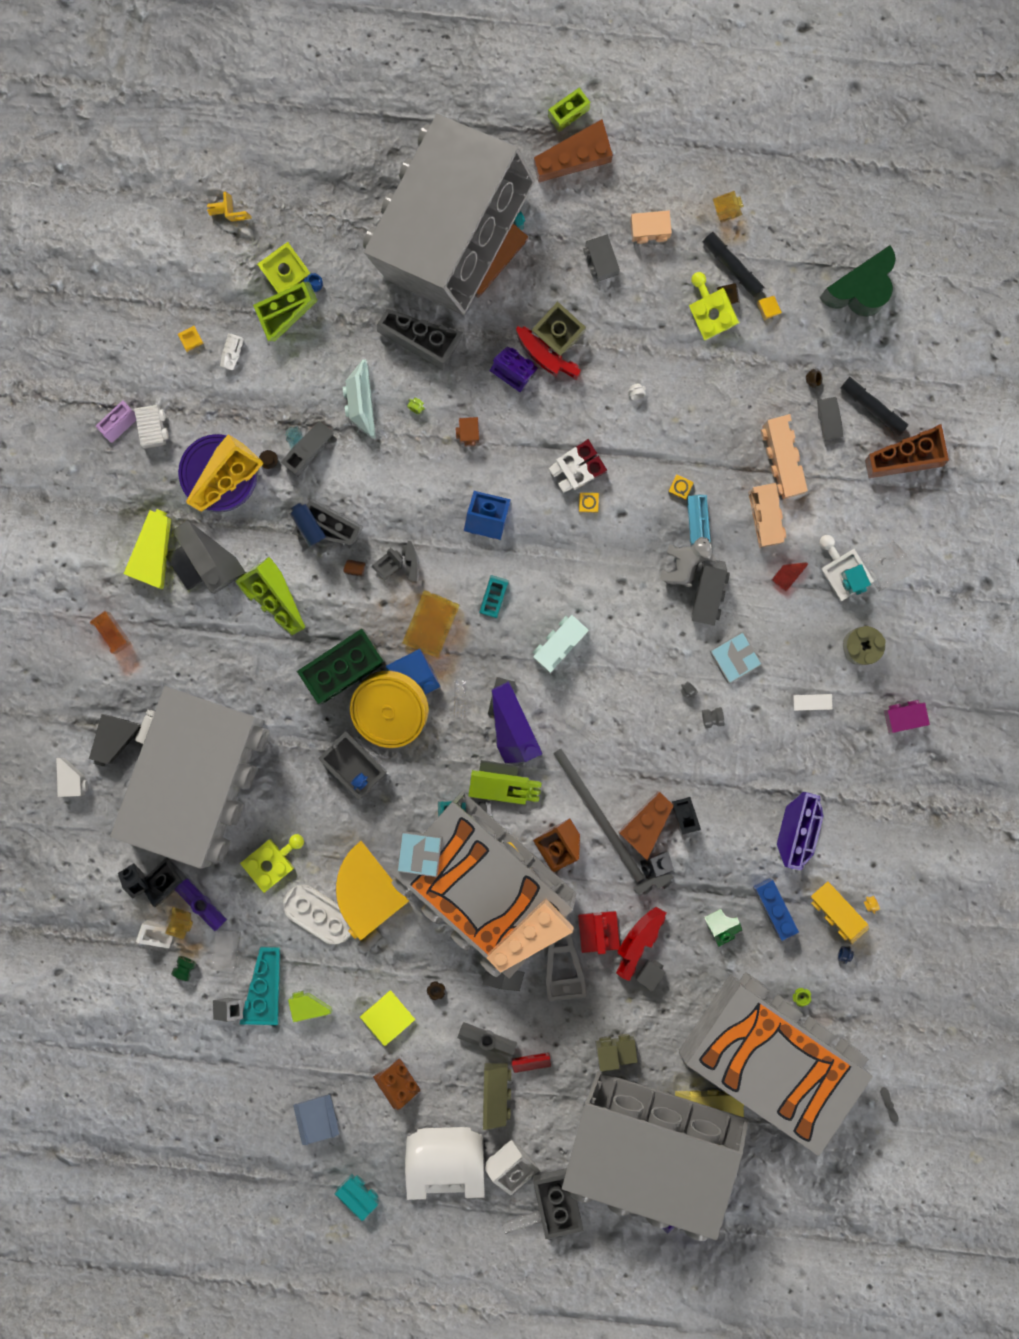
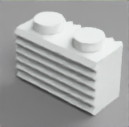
[134,405,169,449]

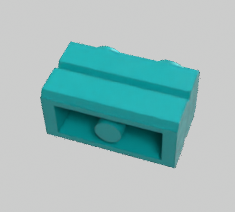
[334,1174,379,1221]

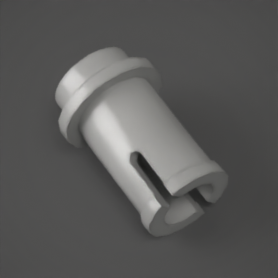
[358,929,383,953]

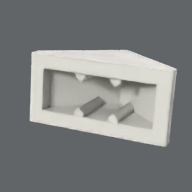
[136,920,175,948]

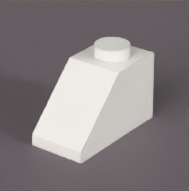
[56,758,88,797]

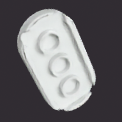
[283,885,351,944]

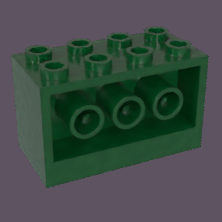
[296,628,386,704]

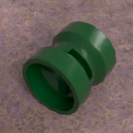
[171,956,197,981]

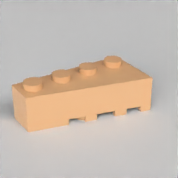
[761,414,808,499]
[487,899,574,973]

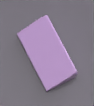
[96,401,136,443]

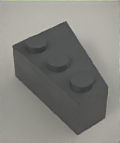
[292,499,363,545]
[691,560,730,626]

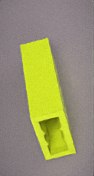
[123,509,171,590]

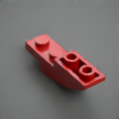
[516,326,581,380]
[616,907,667,981]

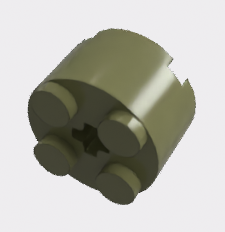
[843,626,886,665]

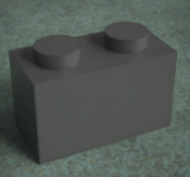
[583,234,620,282]

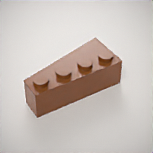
[534,119,613,182]

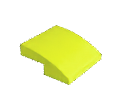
[359,990,415,1046]

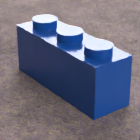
[753,878,799,941]

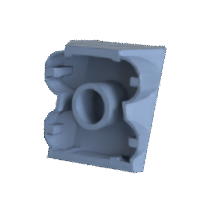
[293,1094,339,1145]

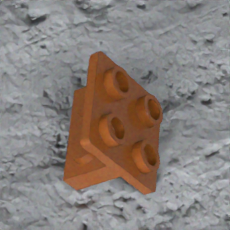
[373,1059,421,1110]

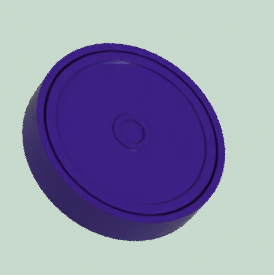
[178,434,257,512]

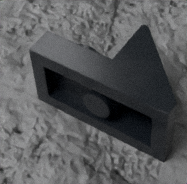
[672,797,701,835]

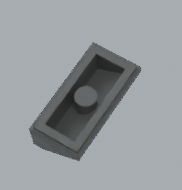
[479,760,519,776]

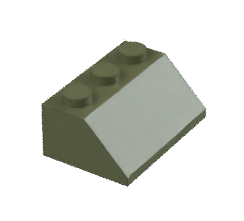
[483,1063,511,1130]

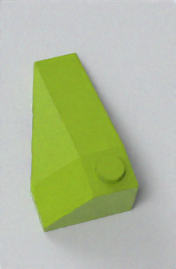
[235,557,305,635]

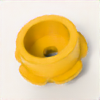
[864,895,880,914]

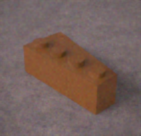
[865,424,949,478]

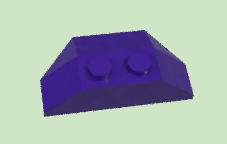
[777,792,824,871]

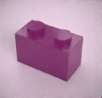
[884,700,930,733]

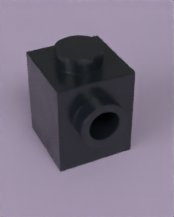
[118,863,149,899]

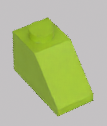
[288,991,333,1022]

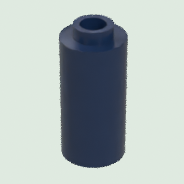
[289,502,326,547]

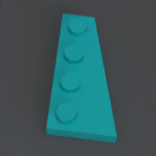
[239,946,280,1025]

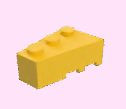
[811,881,869,944]

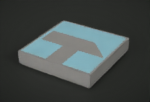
[710,632,762,684]
[397,831,442,877]

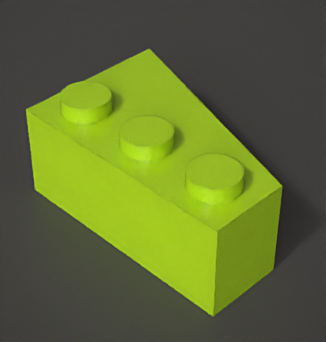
[253,282,318,342]

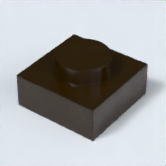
[717,283,740,304]

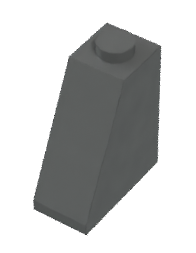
[89,714,141,767]

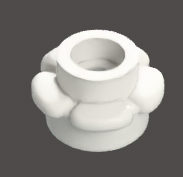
[628,384,646,400]

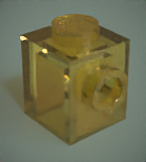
[713,191,744,223]
[165,907,193,940]

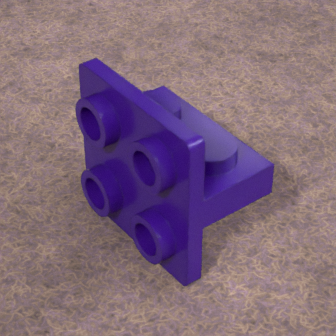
[489,346,538,392]

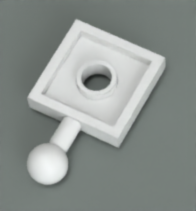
[819,535,874,601]

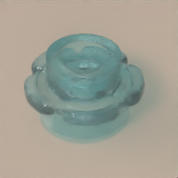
[285,426,302,444]

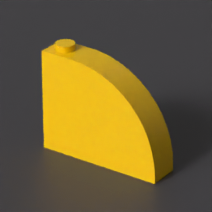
[336,841,409,940]

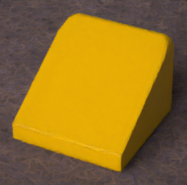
[757,296,782,321]

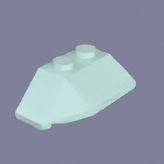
[343,359,376,439]

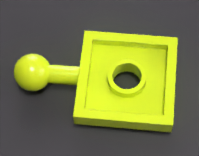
[257,242,311,293]
[689,272,740,340]
[240,834,304,893]

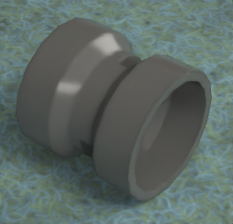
[702,707,725,729]

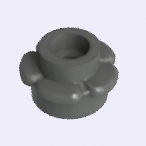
[681,681,698,699]

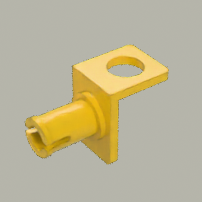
[207,191,252,222]

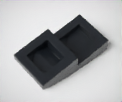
[166,546,203,591]

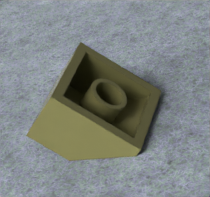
[532,301,586,356]

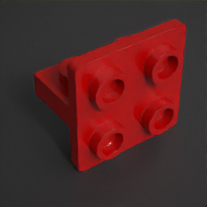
[578,911,620,954]

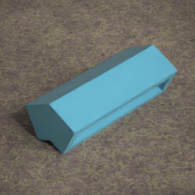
[687,495,710,545]

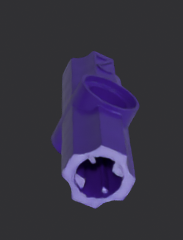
[175,878,228,932]

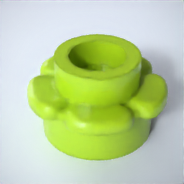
[407,397,425,414]
[792,988,811,1007]

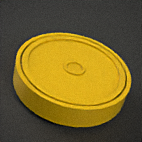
[350,671,429,748]

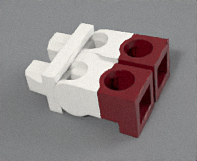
[549,439,607,493]

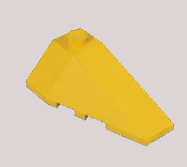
[186,434,263,512]

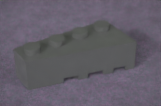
[377,309,463,370]

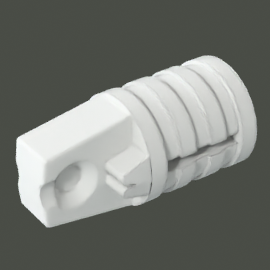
[220,333,244,370]

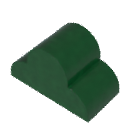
[820,245,896,317]

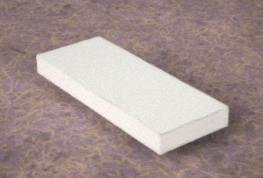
[793,694,832,711]

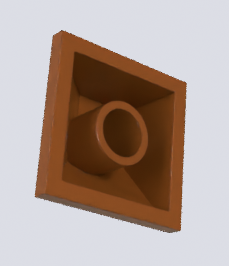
[533,818,580,872]

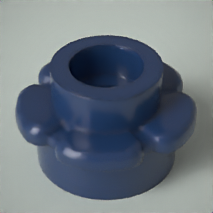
[838,946,854,964]

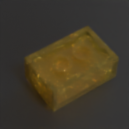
[402,590,460,659]

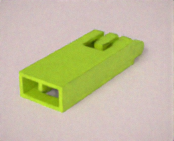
[468,770,542,805]

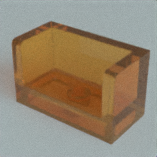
[90,611,132,654]

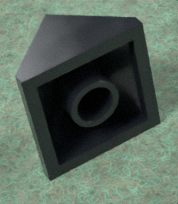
[145,857,187,907]

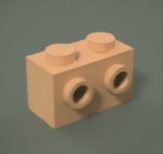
[630,210,672,244]

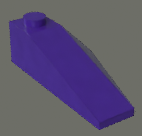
[491,681,543,763]

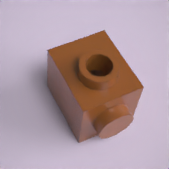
[456,417,479,447]

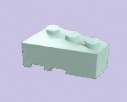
[533,615,589,673]

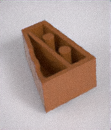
[618,791,674,860]

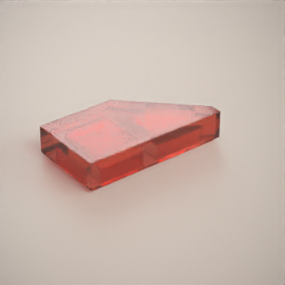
[771,562,808,592]

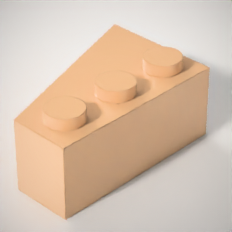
[748,483,786,548]

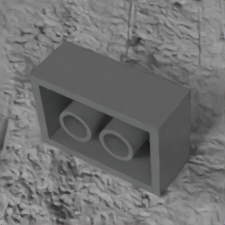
[533,1168,584,1239]

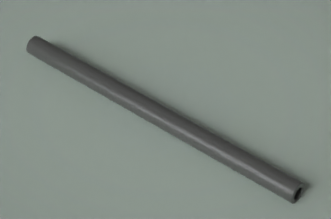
[553,749,645,882]

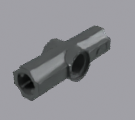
[457,1022,517,1059]

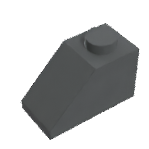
[482,970,525,991]

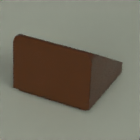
[343,559,366,577]

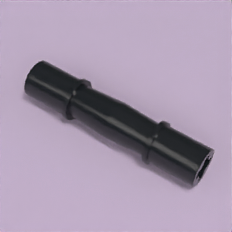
[702,232,765,298]
[840,376,909,436]

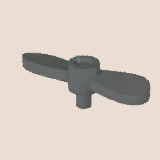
[880,1087,899,1123]

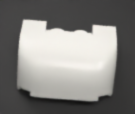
[405,1127,484,1200]

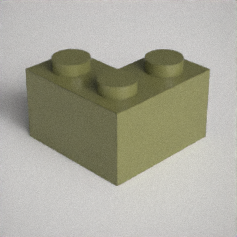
[595,1034,638,1072]

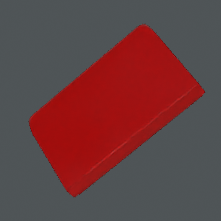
[512,1052,551,1073]

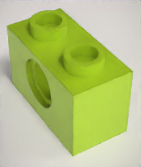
[548,87,591,132]

